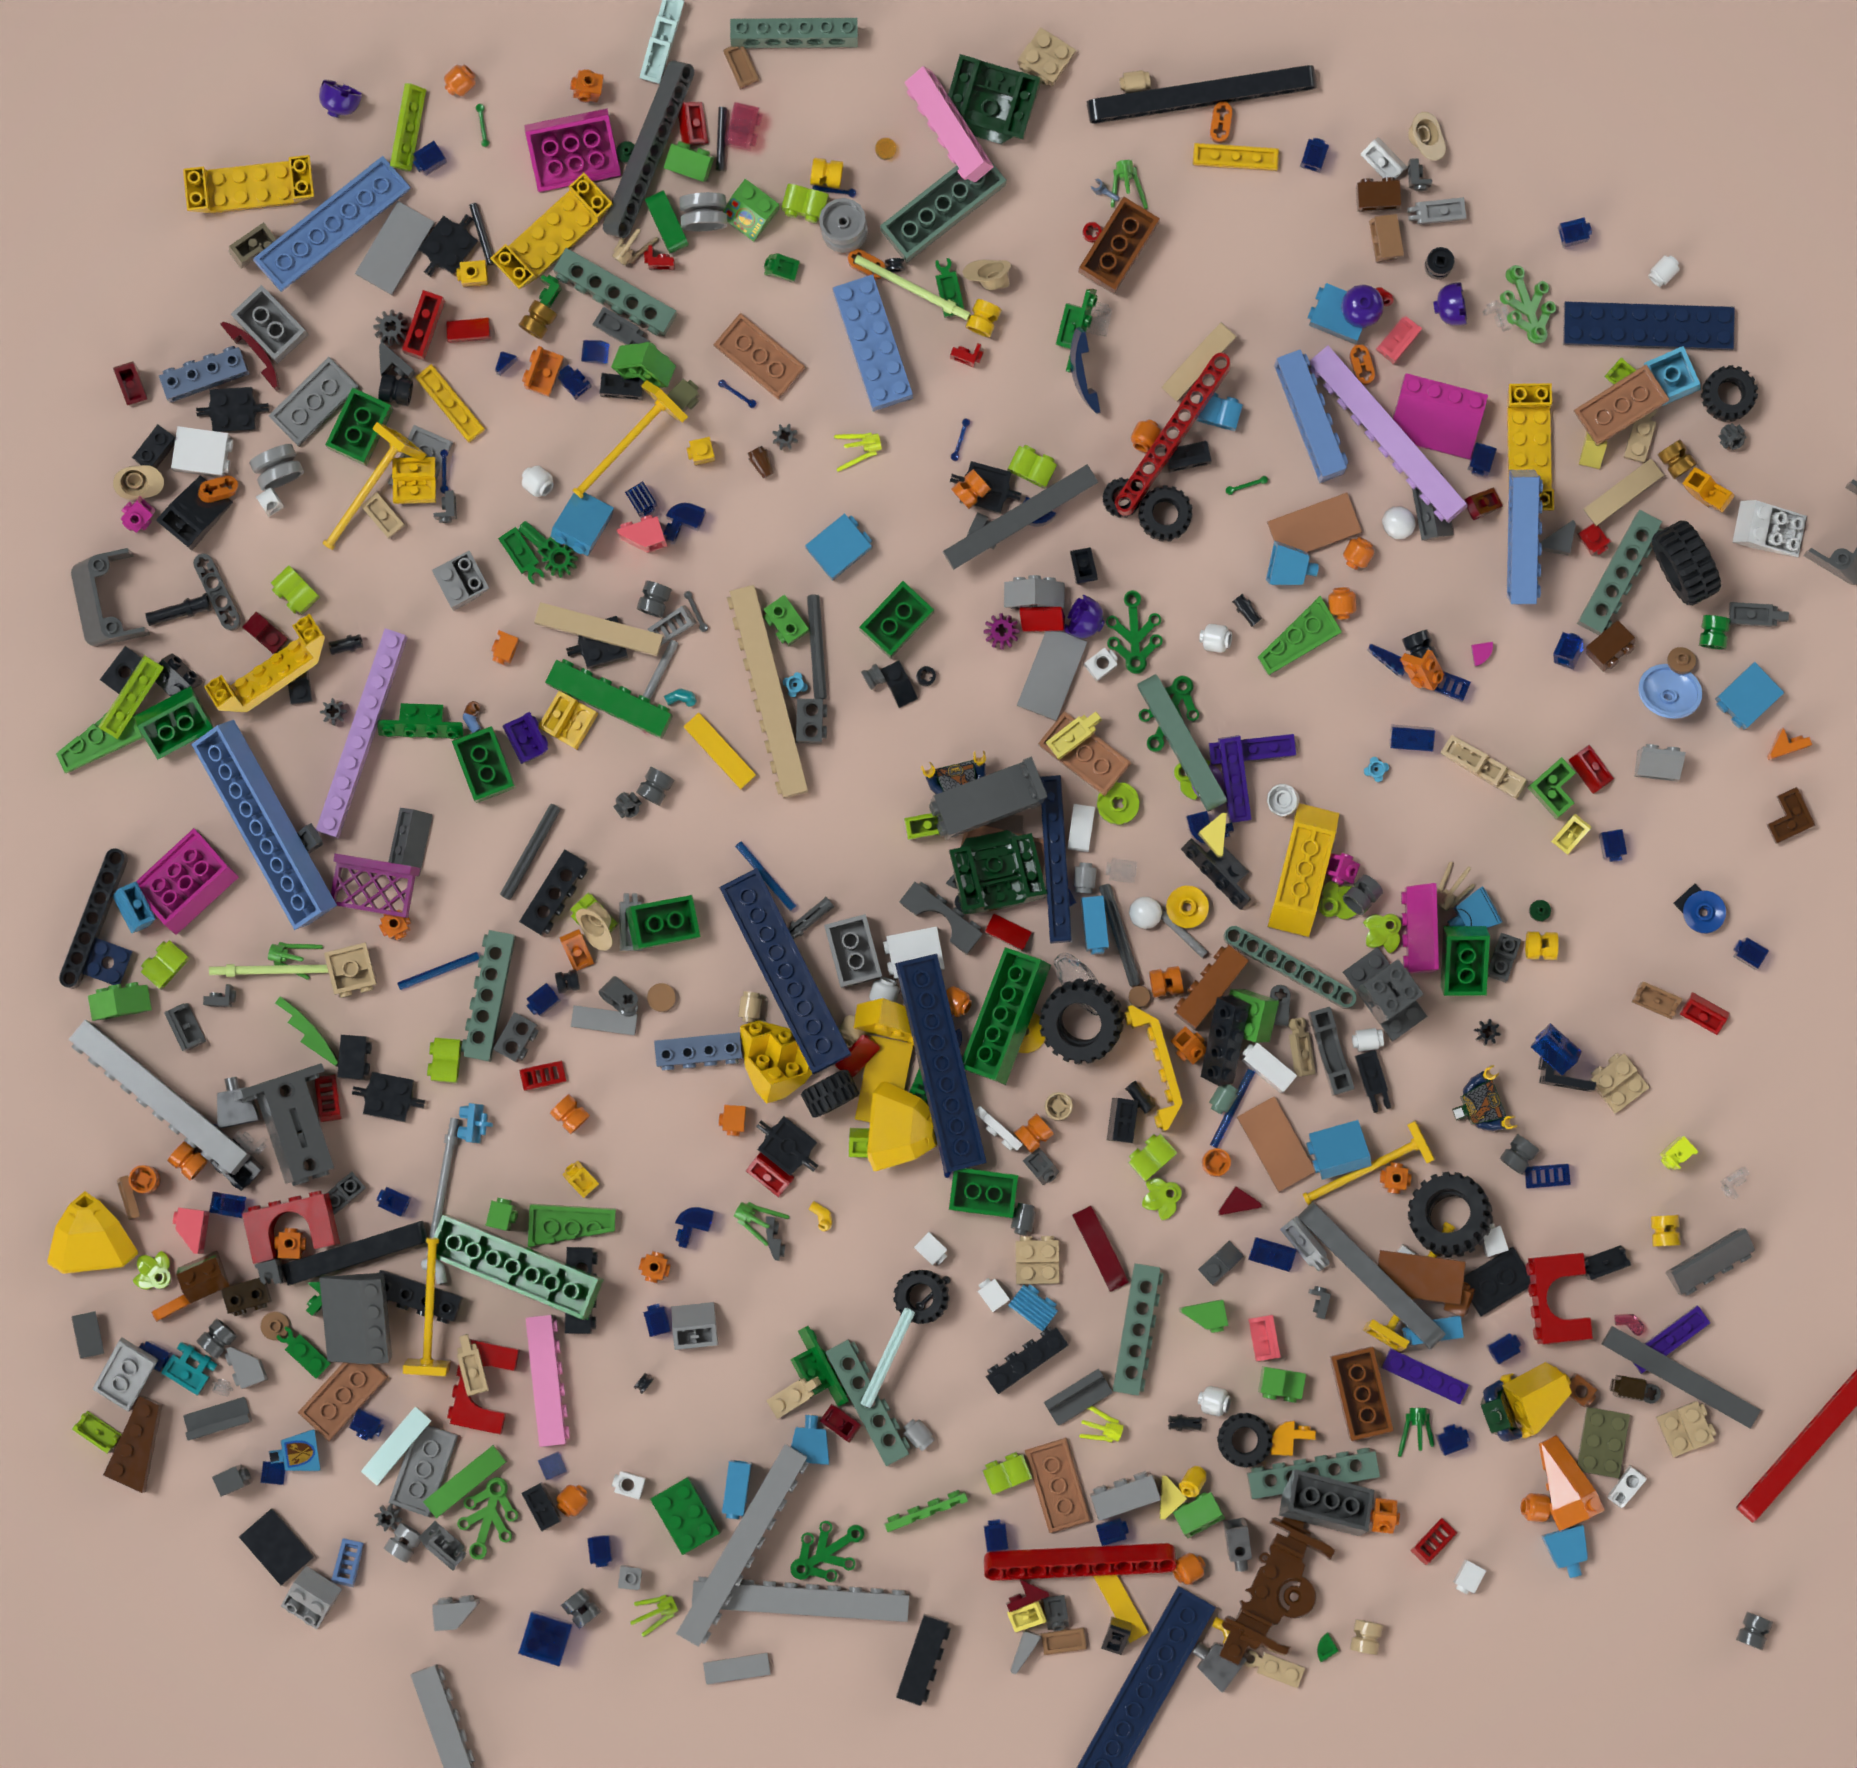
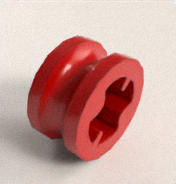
[1082,222,1102,243]

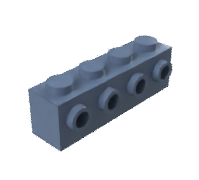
[159,346,250,403]
[654,1032,743,1071]

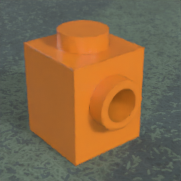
[719,1105,746,1136]

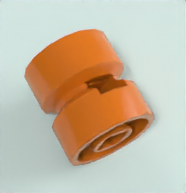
[951,469,991,509]
[1149,966,1184,998]
[550,1094,590,1134]
[1014,1113,1054,1154]
[167,1141,209,1181]
[1202,1148,1231,1176]
[128,1165,161,1193]

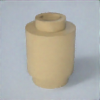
[1119,70,1151,93]
[738,991,762,1023]

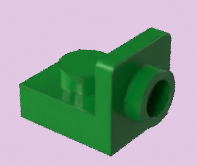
[764,253,800,282]
[539,275,562,308]

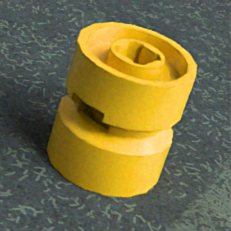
[810,157,844,189]
[965,299,1002,338]
[1525,931,1558,960]
[1651,1215,1681,1247]

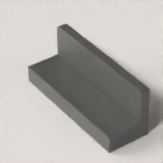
[1412,473,1454,541]
[388,808,432,877]
[1044,1369,1112,1426]
[183,1397,252,1441]

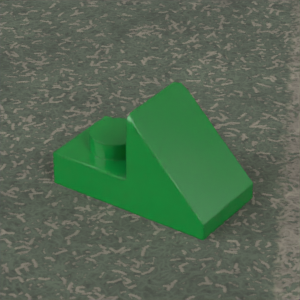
[306,1282,322,1316]

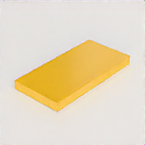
[855,1035,913,1122]

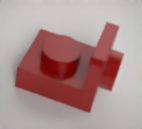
[644,245,675,270]
[950,343,984,368]
[1577,523,1611,555]

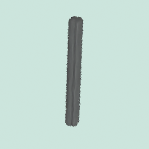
[807,594,827,699]
[500,804,560,900]
[1099,884,1141,987]

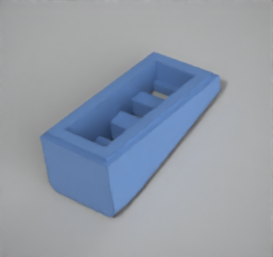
[332,1538,364,1587]

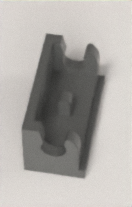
[164,1003,206,1052]
[254,1259,286,1284]
[71,1311,104,1359]
[418,1521,466,1571]

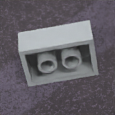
[231,285,308,364]
[824,914,882,988]
[1090,1471,1161,1521]

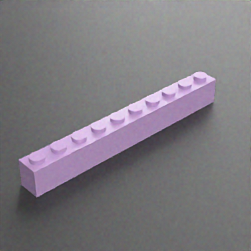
[1309,345,1468,523]
[316,628,407,839]

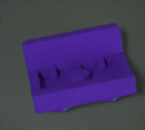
[502,712,548,764]

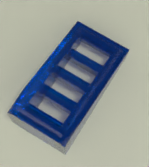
[1367,644,1405,678]
[1431,671,1471,703]
[1524,1164,1570,1188]

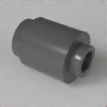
[1011,1203,1036,1236]

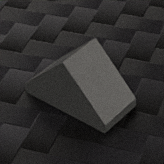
[1540,520,1576,555]

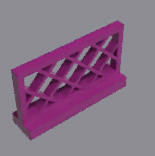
[331,853,420,918]

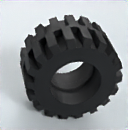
[1701,365,1758,422]
[1138,485,1193,542]
[800,1070,860,1118]
[893,1270,950,1324]
[1217,1413,1272,1468]

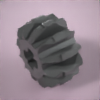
[373,310,409,347]

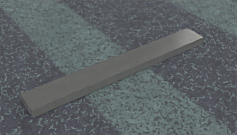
[943,464,1098,570]
[1601,1326,1761,1429]

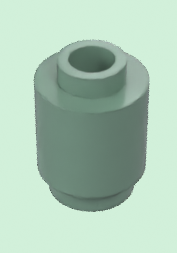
[1209,1084,1238,1115]

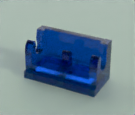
[1389,724,1435,751]
[1531,1023,1582,1075]
[1248,1237,1297,1272]

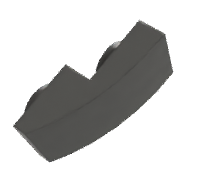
[1488,933,1521,983]
[326,1172,366,1215]
[766,1216,785,1261]

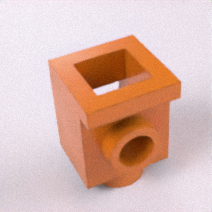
[491,630,520,665]

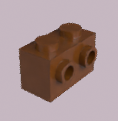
[1356,177,1401,212]
[1586,620,1635,672]

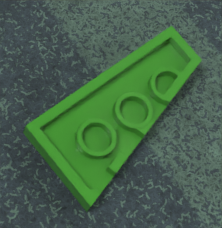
[1257,596,1342,676]
[56,713,144,774]
[528,1204,616,1247]
[884,1489,968,1532]

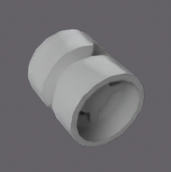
[384,1522,421,1563]

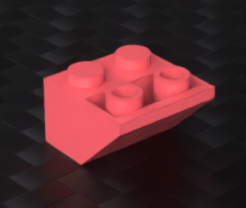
[617,515,667,553]

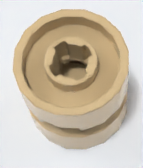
[1044,1092,1073,1121]
[1350,1619,1383,1655]

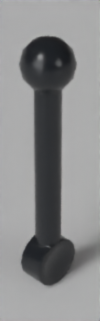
[916,1276,951,1310]

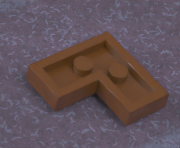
[1767,787,1815,844]

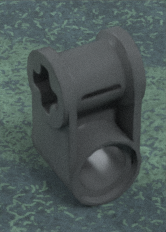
[598,976,638,1017]
[1270,985,1291,1026]

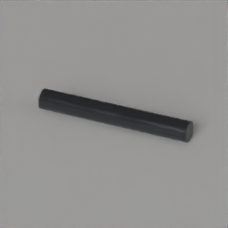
[716,107,727,171]
[469,203,495,266]

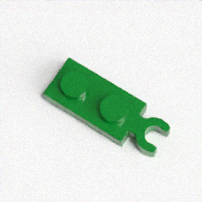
[935,258,965,318]
[498,527,545,585]
[276,1326,331,1379]

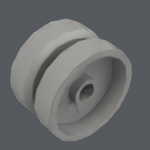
[679,192,727,231]
[819,198,868,253]
[249,444,304,491]

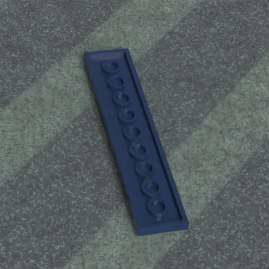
[719,868,851,1075]
[895,953,987,1173]
[1076,1586,1216,1768]

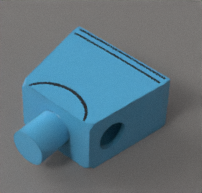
[1447,886,1502,928]

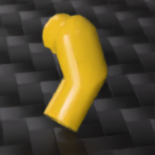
[808,1201,832,1231]

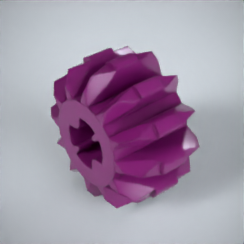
[983,613,1020,650]

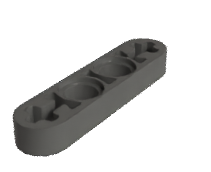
[193,553,241,631]

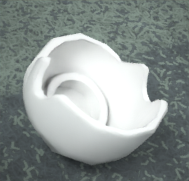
[1382,506,1415,539]
[1267,784,1300,817]
[1129,897,1162,929]

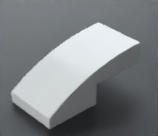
[1067,804,1095,852]

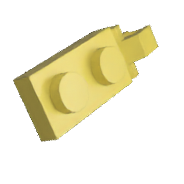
[1045,712,1102,760]

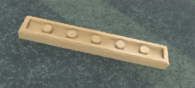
[534,602,663,657]

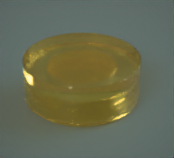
[875,138,896,160]

